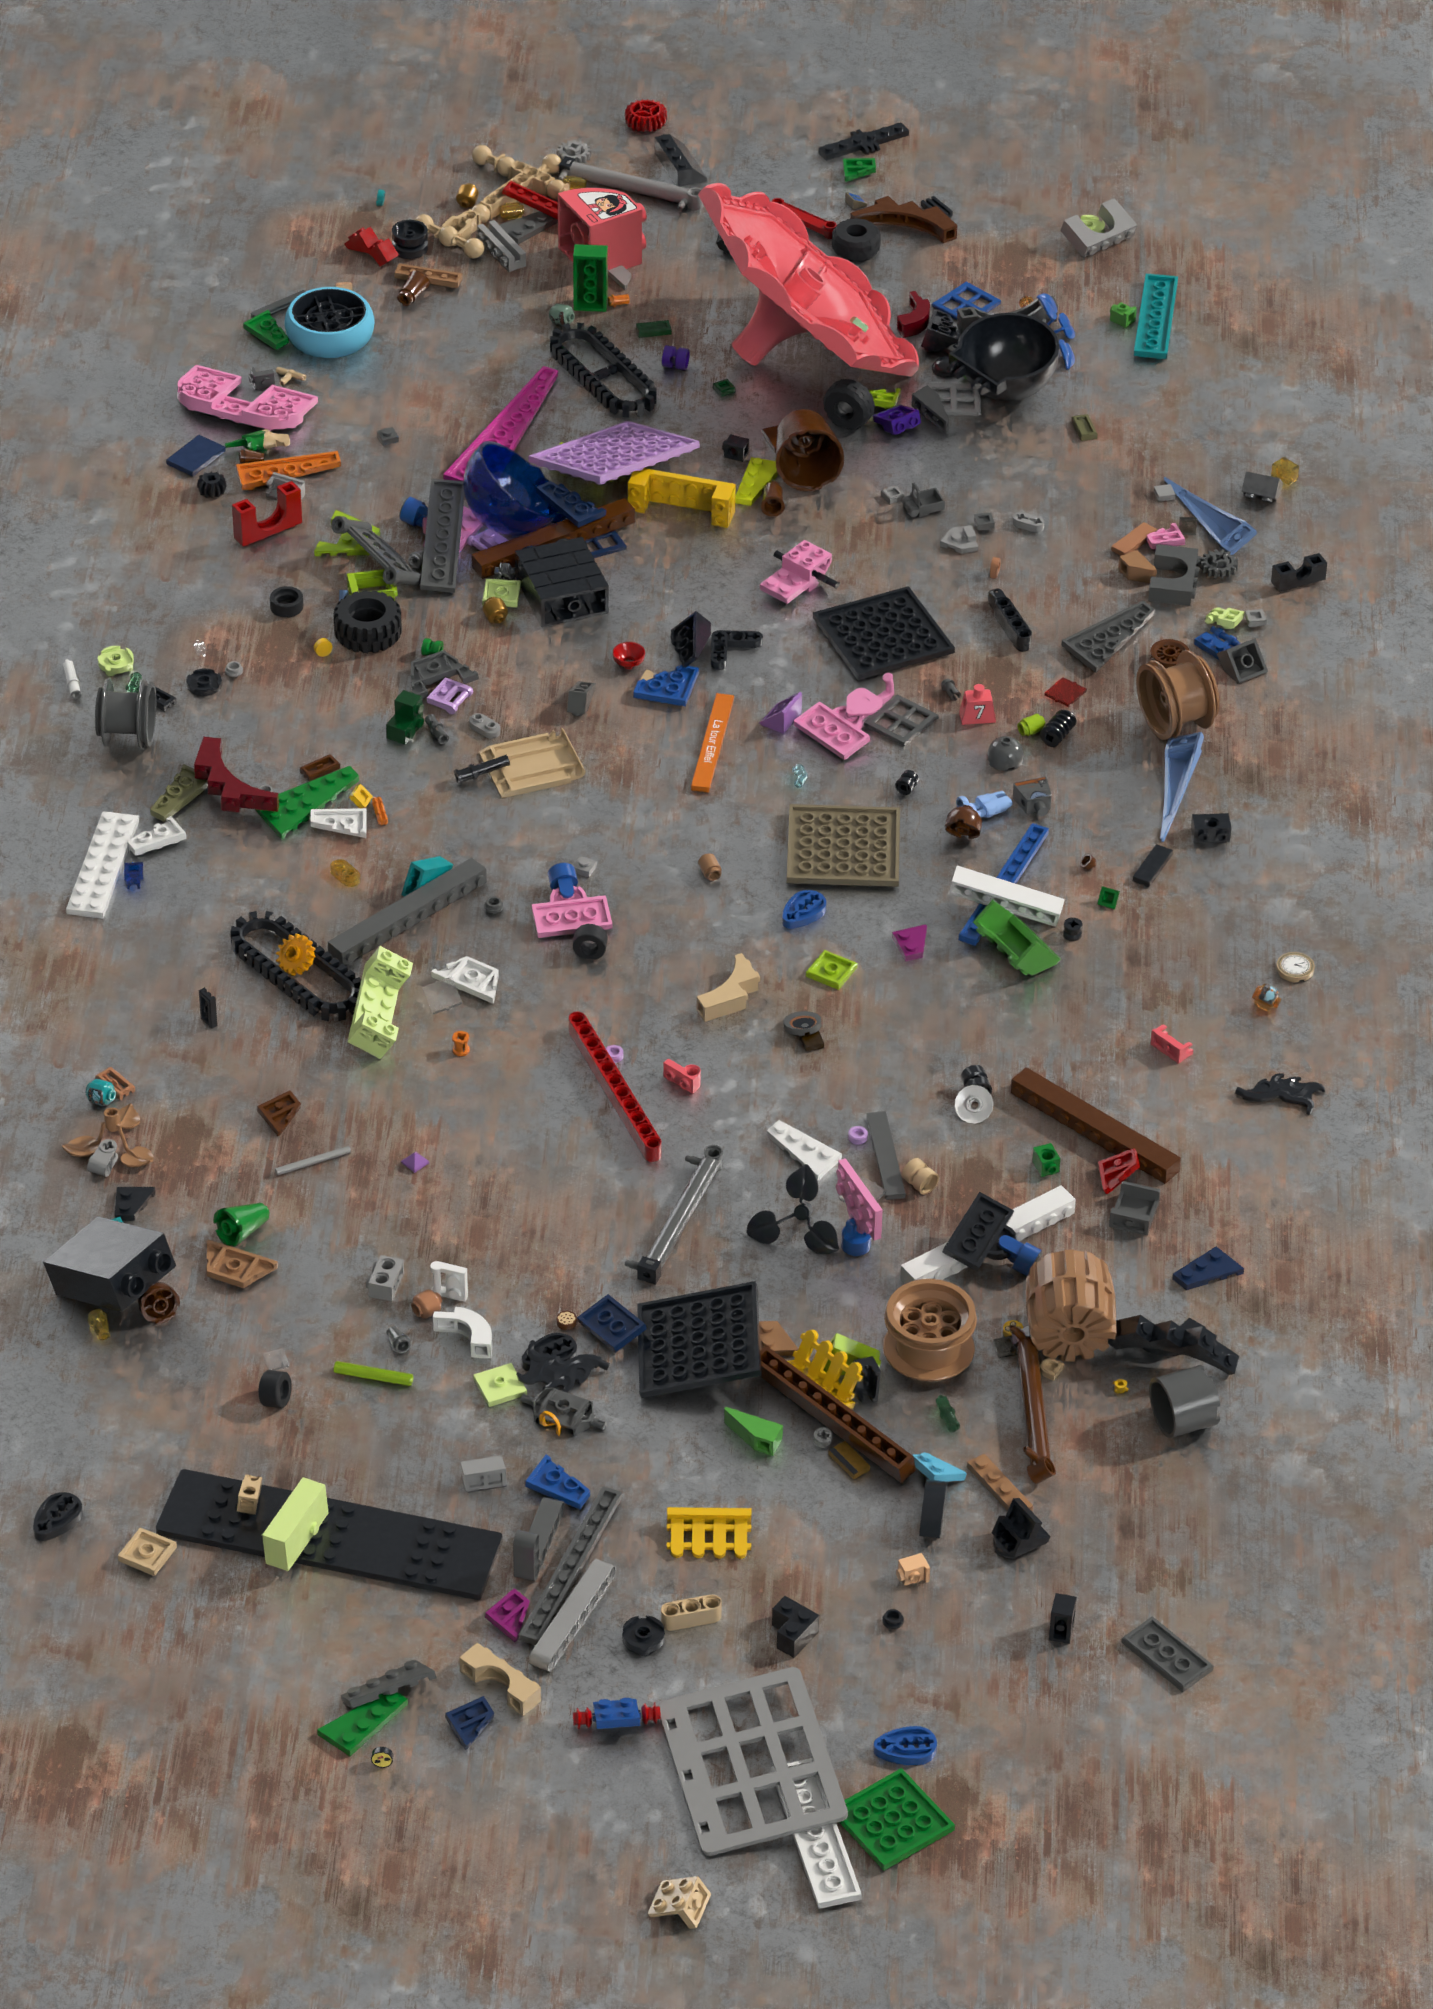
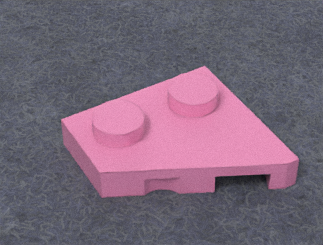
[1147,523,1185,549]

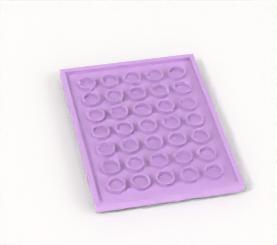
[528,421,700,484]

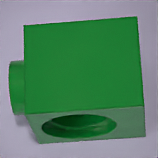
[1032,1143,1061,1177]

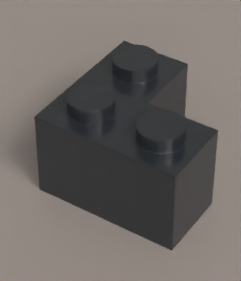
[772,1596,820,1658]

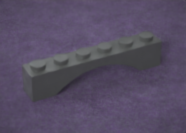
[957,296,1058,334]

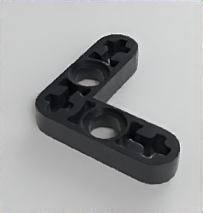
[711,630,763,670]

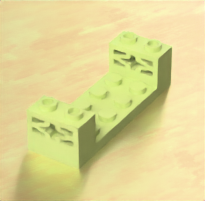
[347,946,413,1059]

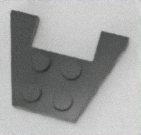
[411,650,479,699]

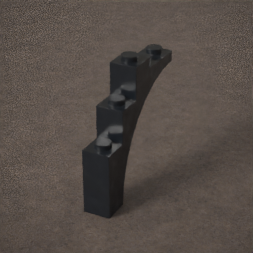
[1108,1315,1239,1375]

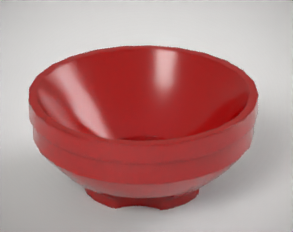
[613,642,645,669]

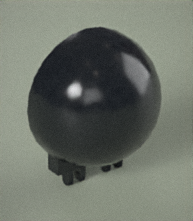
[946,313,1060,401]

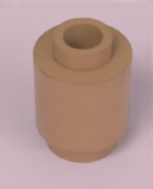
[698,853,722,881]

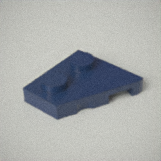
[445,1696,494,1750]

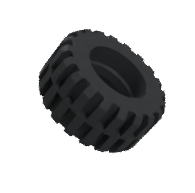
[333,590,402,654]

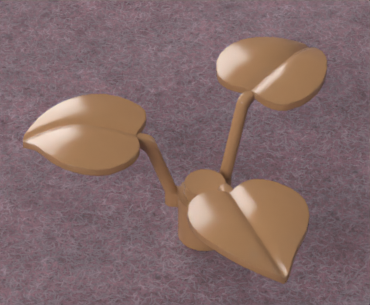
[62,1103,154,1167]

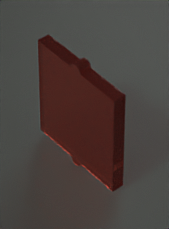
[1045,677,1087,707]

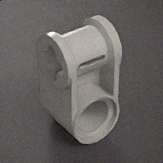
[87,1139,118,1177]

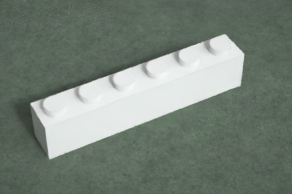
[948,866,1065,927]

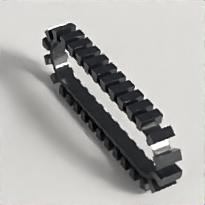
[550,322,657,418]
[230,911,362,1021]

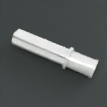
[63,659,82,700]

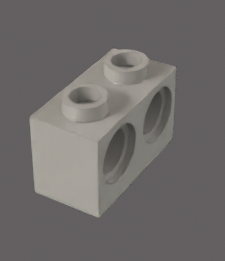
[366,1255,404,1301]

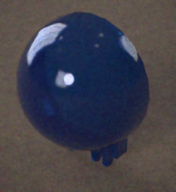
[463,441,566,536]

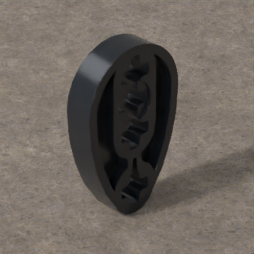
[522,1333,577,1371]
[33,1492,83,1541]

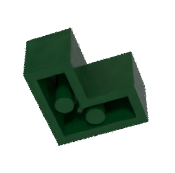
[386,690,424,745]

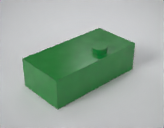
[573,244,608,312]

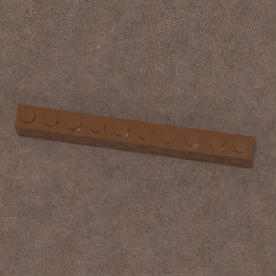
[472,498,635,579]
[1011,1067,1181,1184]
[760,1346,916,1483]

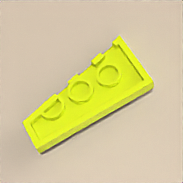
[735,457,778,506]

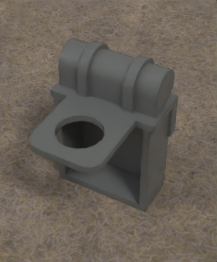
[901,482,945,517]

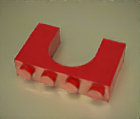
[232,481,302,547]

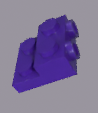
[872,404,921,435]

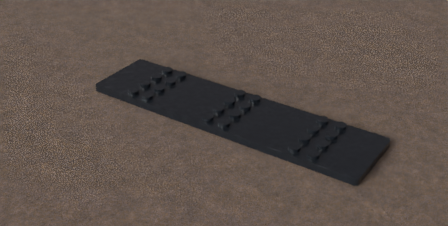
[156,1469,503,1600]

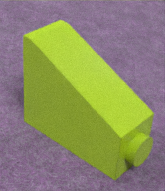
[823,1333,881,1376]

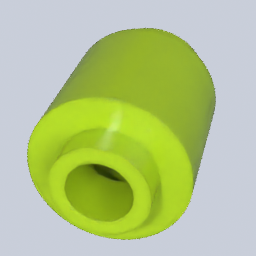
[1017,713,1045,736]

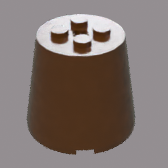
[775,409,844,491]

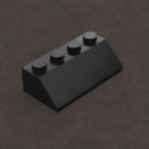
[655,134,707,187]

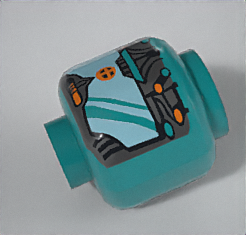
[85,1079,116,1106]

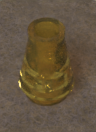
[88,1309,110,1340]

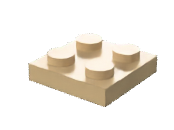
[118,1527,177,1576]

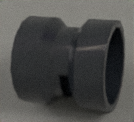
[895,770,919,795]

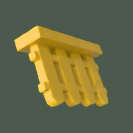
[788,1330,863,1410]
[667,1507,752,1559]

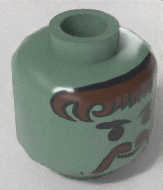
[549,303,575,326]

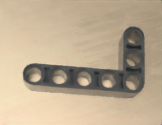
[513,1497,565,1581]

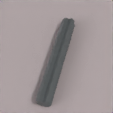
[250,290,306,318]

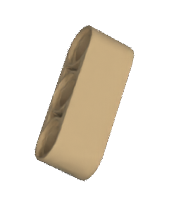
[661,1594,722,1631]

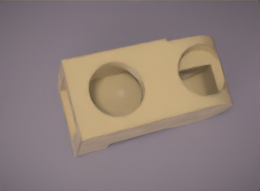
[237,1474,262,1515]

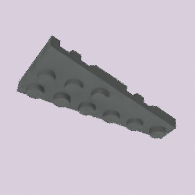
[1061,601,1155,673]

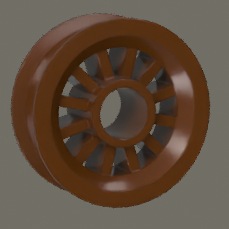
[1150,639,1190,668]

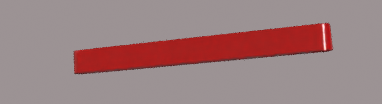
[569,1011,662,1162]

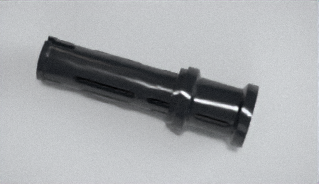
[454,755,510,785]

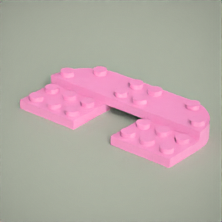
[177,365,318,431]

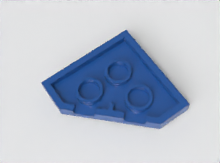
[633,665,699,706]

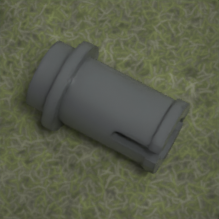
[941,679,961,701]

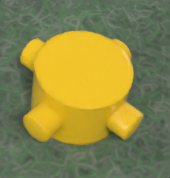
[1112,1379,1129,1394]

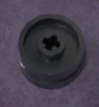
[392,219,428,259]

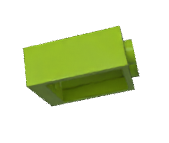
[347,569,398,599]

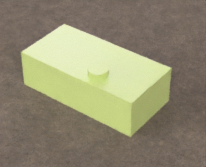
[262,1477,328,1571]

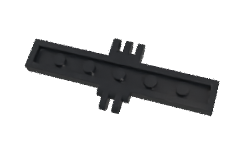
[818,122,909,161]

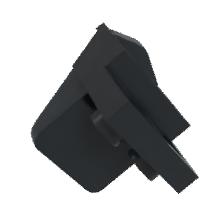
[992,1498,1051,1559]

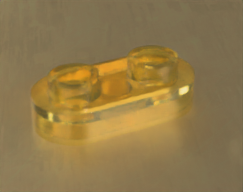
[330,859,361,887]

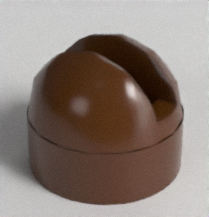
[1080,854,1097,870]

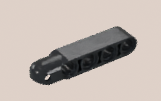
[987,588,1032,652]

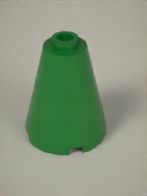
[213,1203,270,1246]

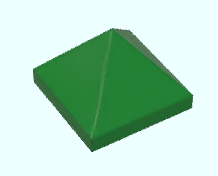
[1097,886,1120,909]

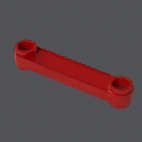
[772,198,837,239]

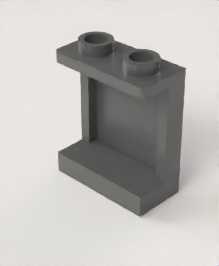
[1109,1181,1161,1236]

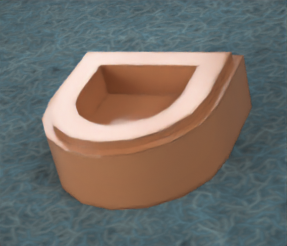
[990,557,1001,579]

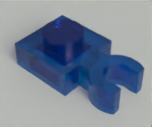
[124,862,144,889]

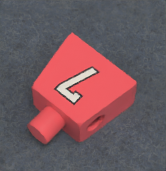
[959,684,996,725]

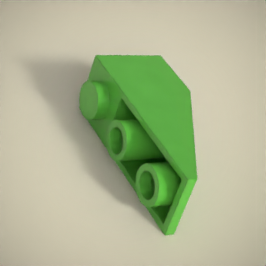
[724,1407,783,1456]

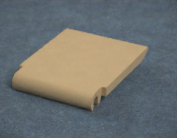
[479,728,586,799]

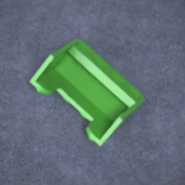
[973,899,1061,976]

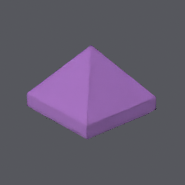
[401,1152,429,1173]

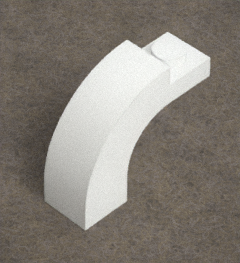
[433,1307,492,1358]

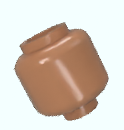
[411,1289,442,1319]

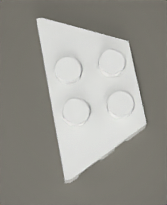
[431,956,499,1004]

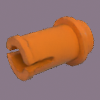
[608,294,630,308]

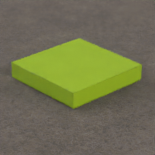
[806,950,858,990]

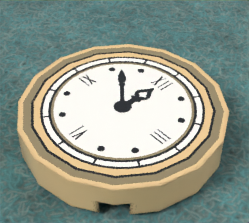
[1276,952,1315,983]

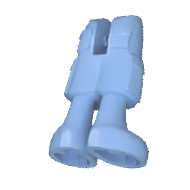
[956,791,1013,818]

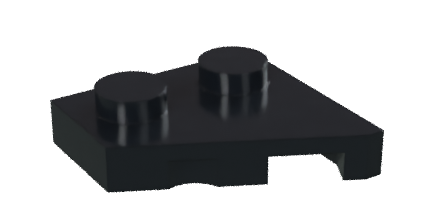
[114,1187,156,1221]

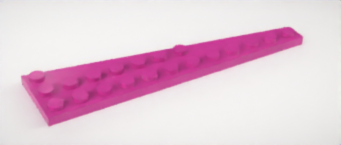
[443,366,558,495]

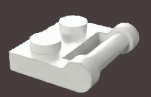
[430,1261,468,1302]

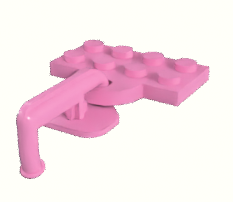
[793,673,894,760]

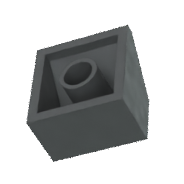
[1217,638,1268,684]

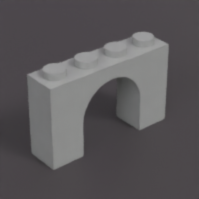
[1060,198,1137,258]

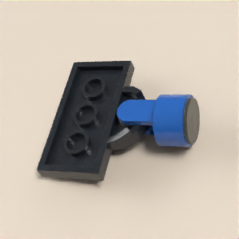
[942,1192,1043,1276]

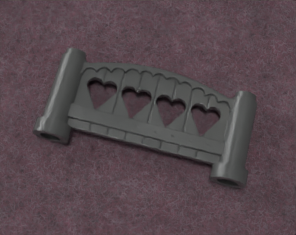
[331,516,421,586]

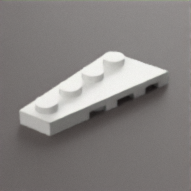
[767,1120,842,1181]

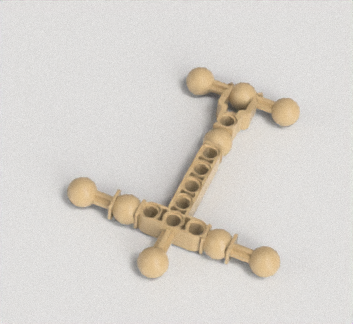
[415,145,570,259]

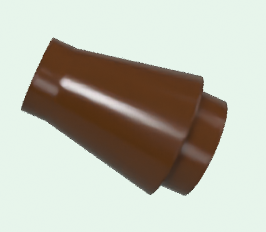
[239,448,264,464]

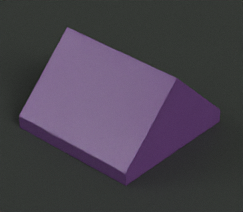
[759,692,802,734]

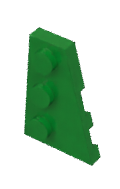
[243,310,289,350]

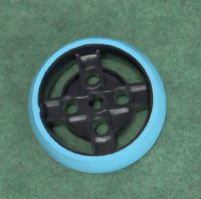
[284,287,375,358]

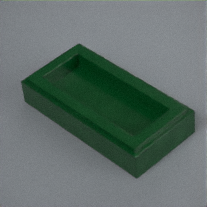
[636,320,672,338]

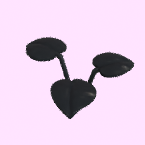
[746,1164,839,1254]

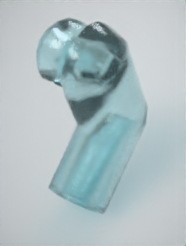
[792,764,808,788]

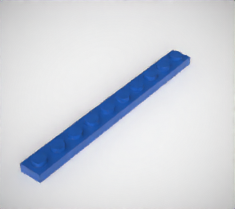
[958,823,1049,946]

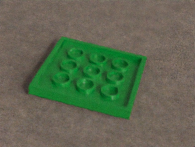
[839,1768,955,1871]

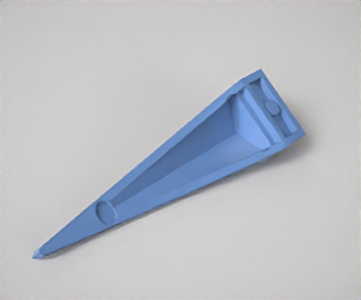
[1164,477,1257,555]
[1160,732,1204,842]

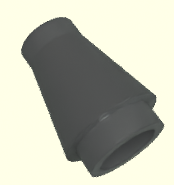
[386,1326,411,1353]

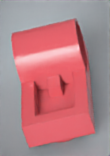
[663,1058,701,1094]

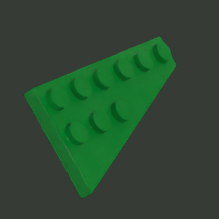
[255,766,359,840]

